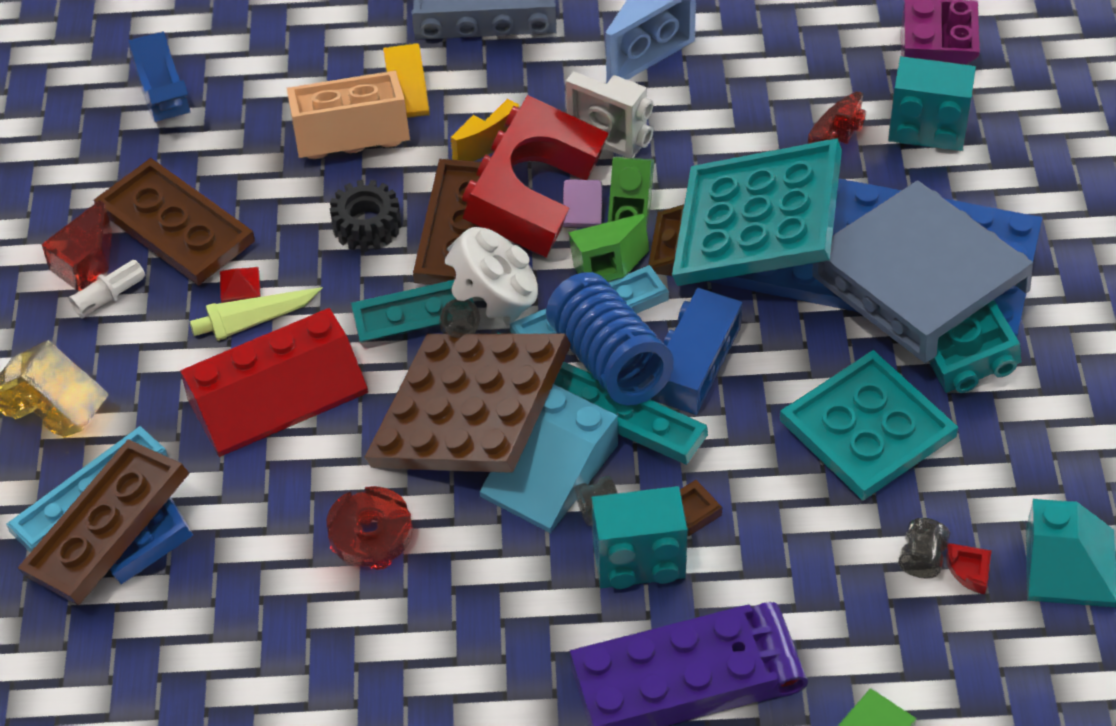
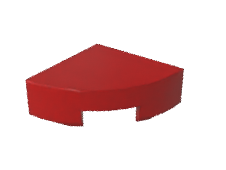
[946,543,992,595]

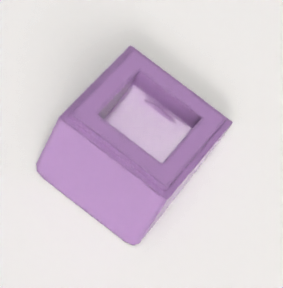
[563,180,602,227]

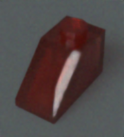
[41,200,112,292]

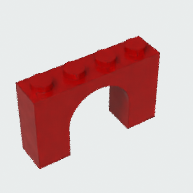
[462,95,609,258]

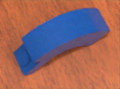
[128,31,191,122]

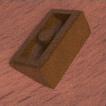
[648,204,684,276]

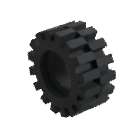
[329,180,401,252]

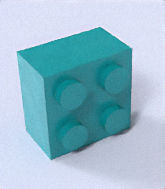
[888,56,976,151]
[592,486,687,589]

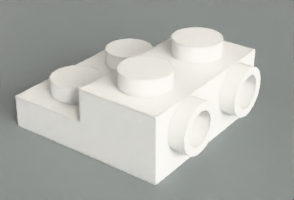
[566,71,653,158]

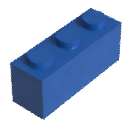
[651,288,743,415]

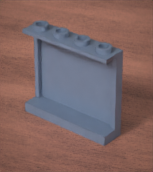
[412,0,557,40]
[813,180,1033,363]

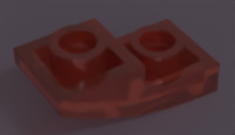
[808,91,866,144]

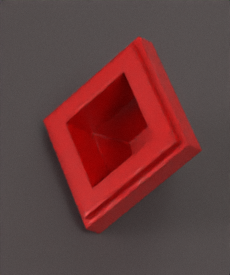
[220,267,261,303]

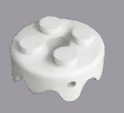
[445,227,538,326]

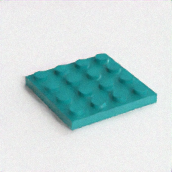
[672,138,842,286]

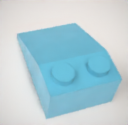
[480,384,618,533]

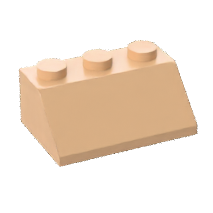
[287,71,410,159]

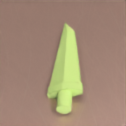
[190,287,323,341]

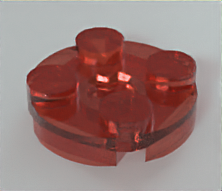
[326,486,413,570]

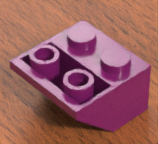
[901,0,980,65]

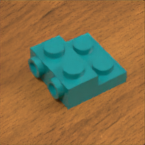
[929,300,1022,393]

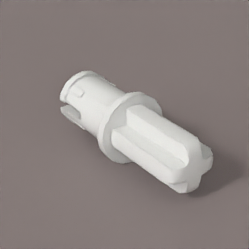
[68,260,145,318]

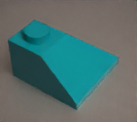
[1026,499,1116,607]

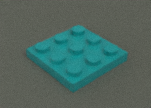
[779,350,958,501]

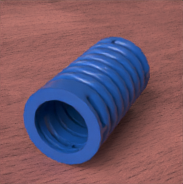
[546,272,673,406]

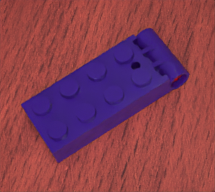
[570,602,808,726]

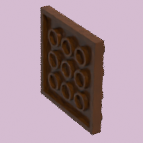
[364,333,571,473]

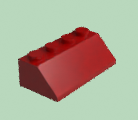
[180,308,369,457]

